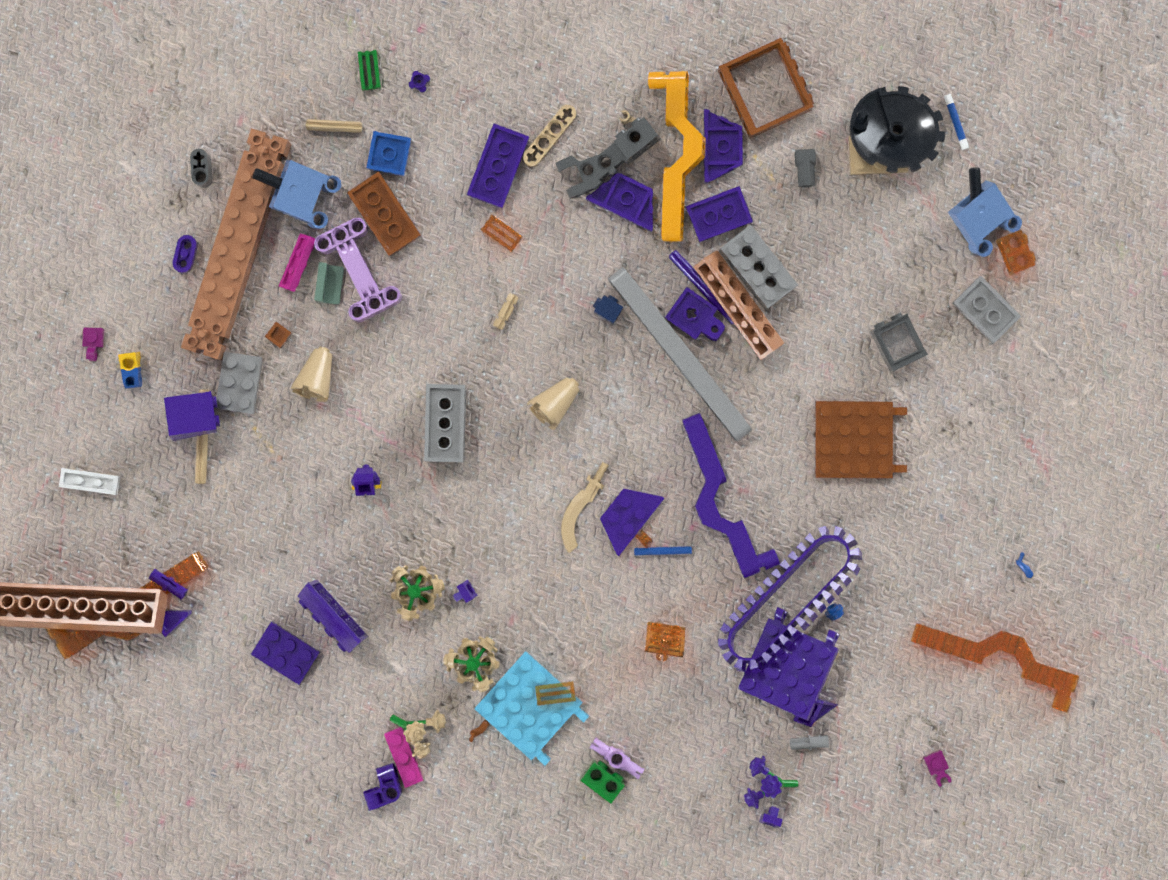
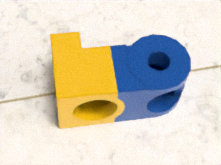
[118,352,142,389]

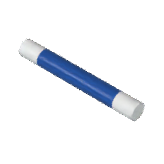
[944,94,969,150]

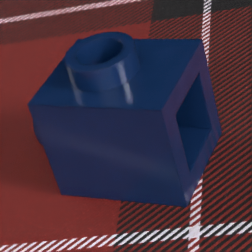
[593,295,623,325]

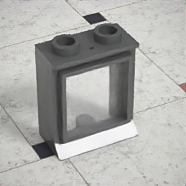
[870,312,928,373]

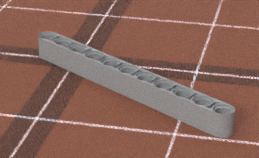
[608,267,752,442]

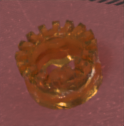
[635,530,653,548]

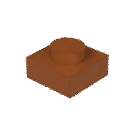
[265,322,292,348]

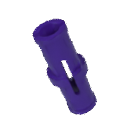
[148,569,188,600]

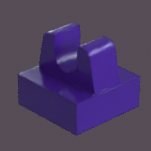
[453,580,478,603]
[759,806,783,828]

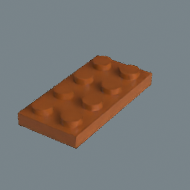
[347,172,421,257]

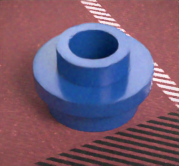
[825,603,844,621]

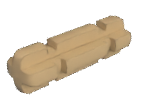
[493,293,519,330]

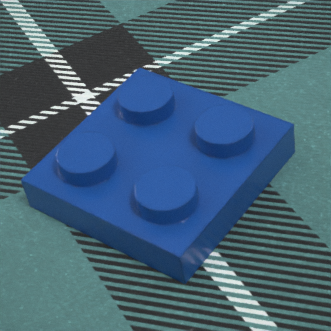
[366,131,412,177]

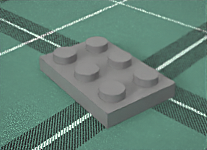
[952,276,1021,344]
[216,352,263,414]

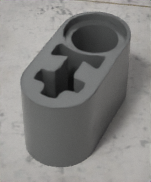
[190,149,213,188]

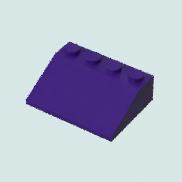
[298,580,368,653]

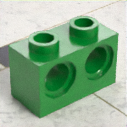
[580,760,625,804]

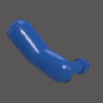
[1016,552,1034,578]

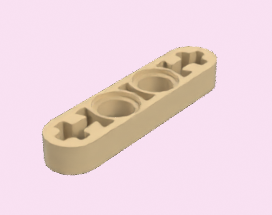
[523,105,576,167]

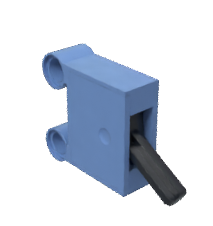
[948,167,1022,257]

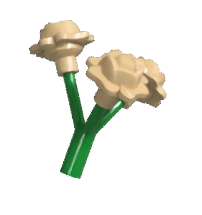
[390,710,446,759]

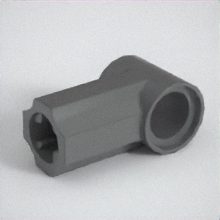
[795,149,816,188]

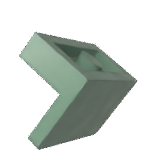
[314,262,344,305]

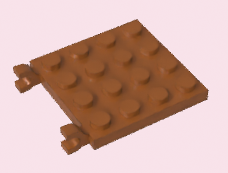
[815,401,907,478]

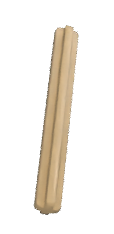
[195,389,209,484]

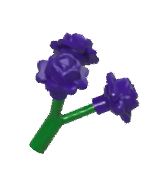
[744,756,798,809]

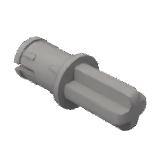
[790,735,829,751]

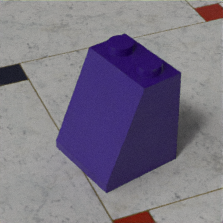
[164,391,220,441]

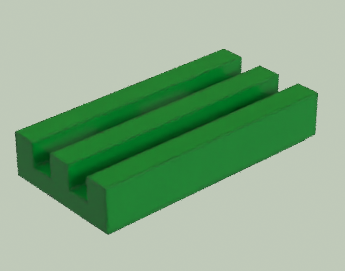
[357,50,381,91]

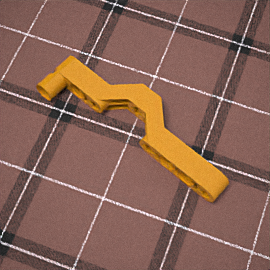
[648,71,706,242]

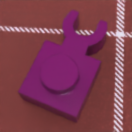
[923,750,951,787]

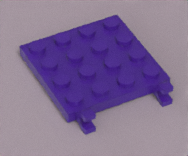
[738,607,840,721]

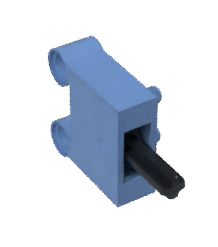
[252,160,341,229]

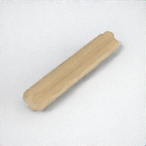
[306,119,363,133]

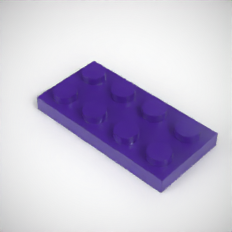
[467,123,529,209]

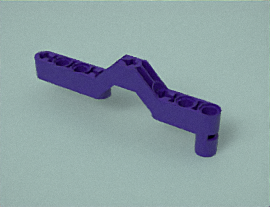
[682,413,780,579]

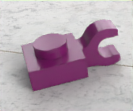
[82,327,104,361]

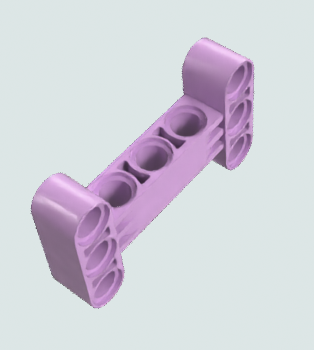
[314,218,402,322]

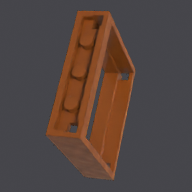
[718,38,814,139]

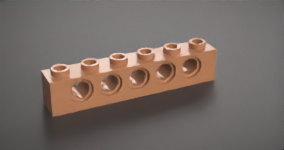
[694,250,784,360]

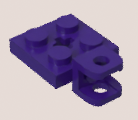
[665,287,725,341]

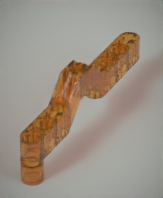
[45,551,209,660]
[911,623,1080,713]

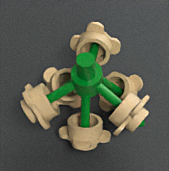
[390,565,445,621]
[443,636,500,692]

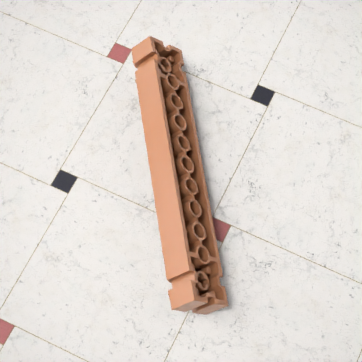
[181,128,291,361]

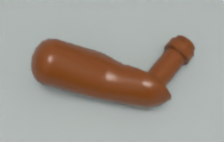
[469,720,490,742]

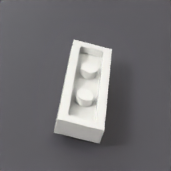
[59,468,120,495]

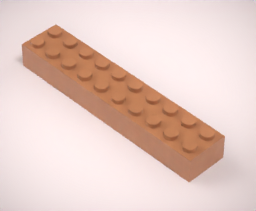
[0,582,168,634]

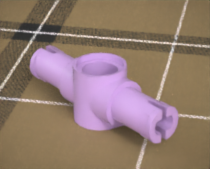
[589,737,644,779]

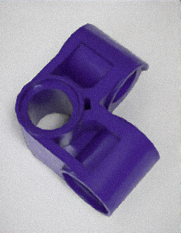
[363,763,402,811]

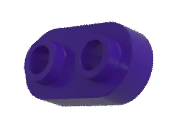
[172,235,198,273]

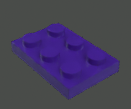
[685,186,753,243]
[251,621,321,685]

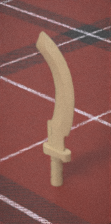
[561,462,609,553]

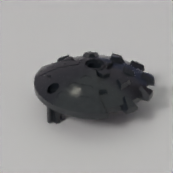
[849,86,945,173]

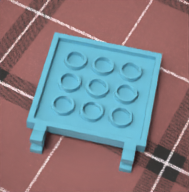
[474,651,589,766]

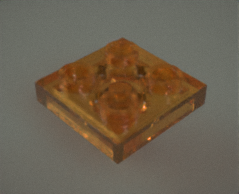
[644,622,686,661]

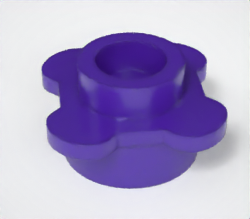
[408,71,430,93]

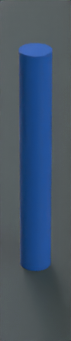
[634,546,692,556]

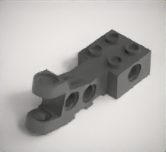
[555,117,661,199]

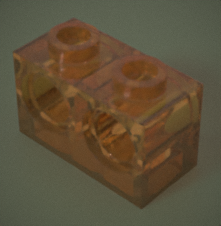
[996,230,1036,276]

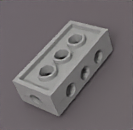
[719,224,798,311]
[424,384,466,463]

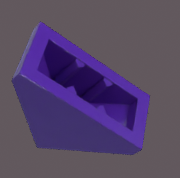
[162,610,192,637]
[793,698,838,727]

